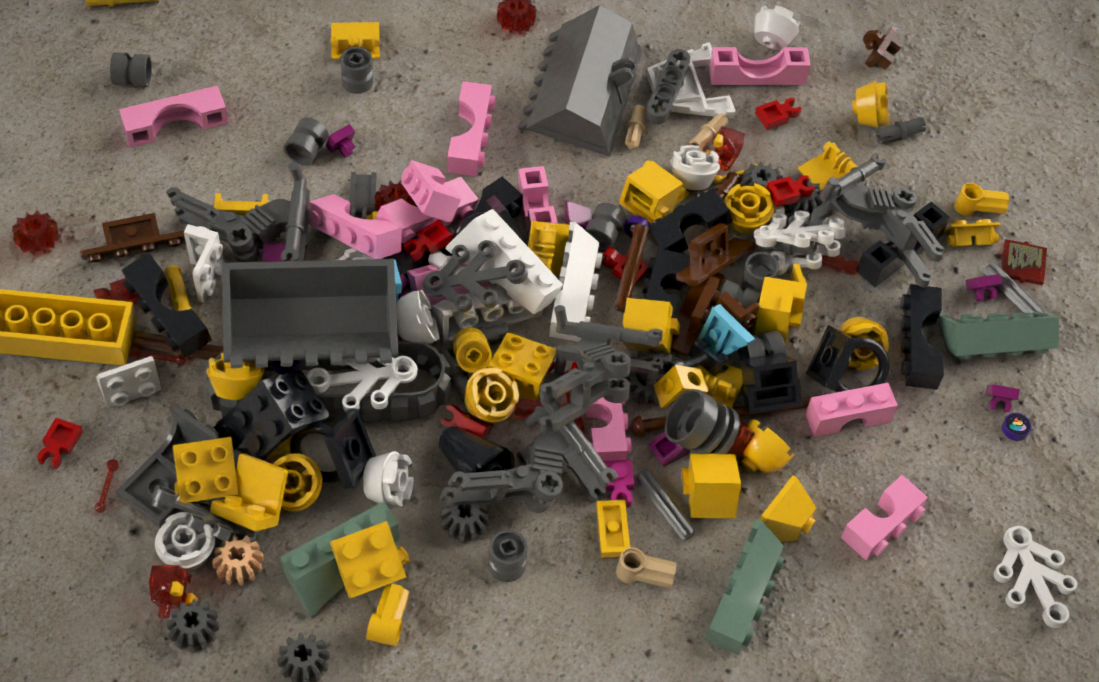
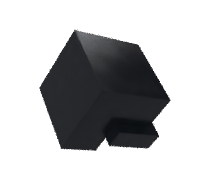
[741,353,802,414]

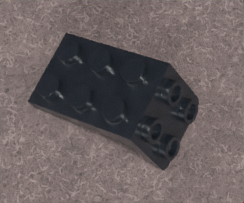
[213,370,329,468]

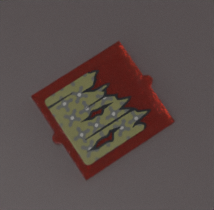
[1002,239,1047,286]

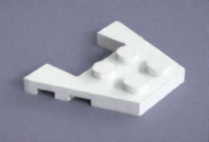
[646,42,736,119]

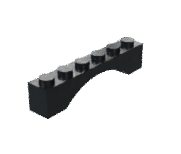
[383,176,523,289]

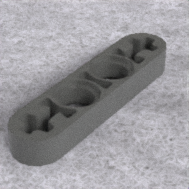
[646,49,691,124]

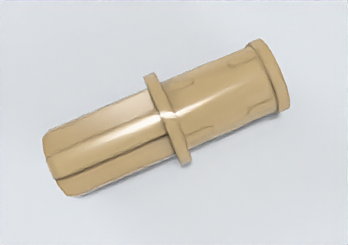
[624,105,647,150]
[689,113,728,151]

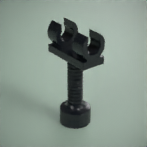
[662,338,731,376]

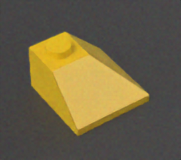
[760,475,816,542]

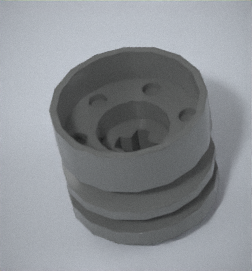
[665,388,740,454]

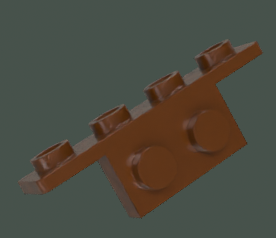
[79,213,185,263]
[676,223,755,286]
[671,272,724,356]

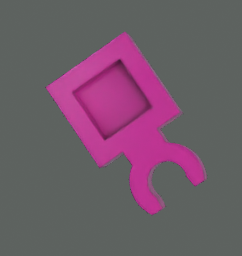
[604,460,634,508]

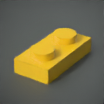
[596,500,630,558]

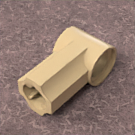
[616,547,676,589]

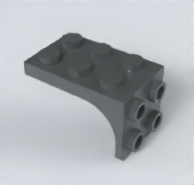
[116,406,219,528]

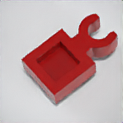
[755,98,802,130]
[766,175,815,207]
[403,220,453,262]
[37,417,83,469]

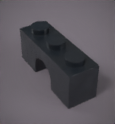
[648,187,733,253]
[640,248,689,318]

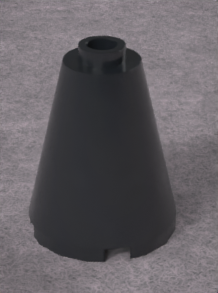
[439,426,515,473]

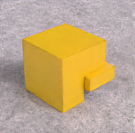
[619,161,683,225]
[755,277,807,347]
[622,298,680,354]
[681,454,741,518]

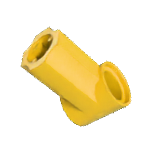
[954,183,1009,216]
[366,584,409,647]

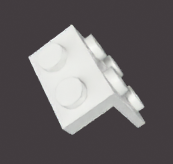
[184,224,226,303]

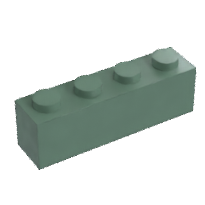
[938,312,1059,359]
[280,501,399,619]
[705,518,785,655]

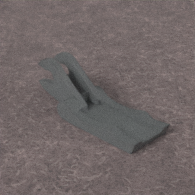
[349,172,377,219]

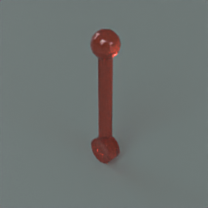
[129,348,186,366]
[94,459,119,513]

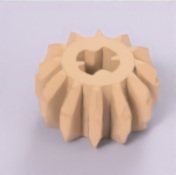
[212,534,264,586]

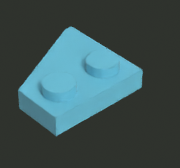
[697,304,755,356]

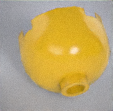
[738,419,795,473]

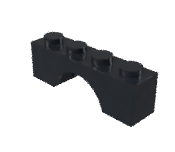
[856,201,950,287]
[121,253,212,358]
[900,284,944,390]

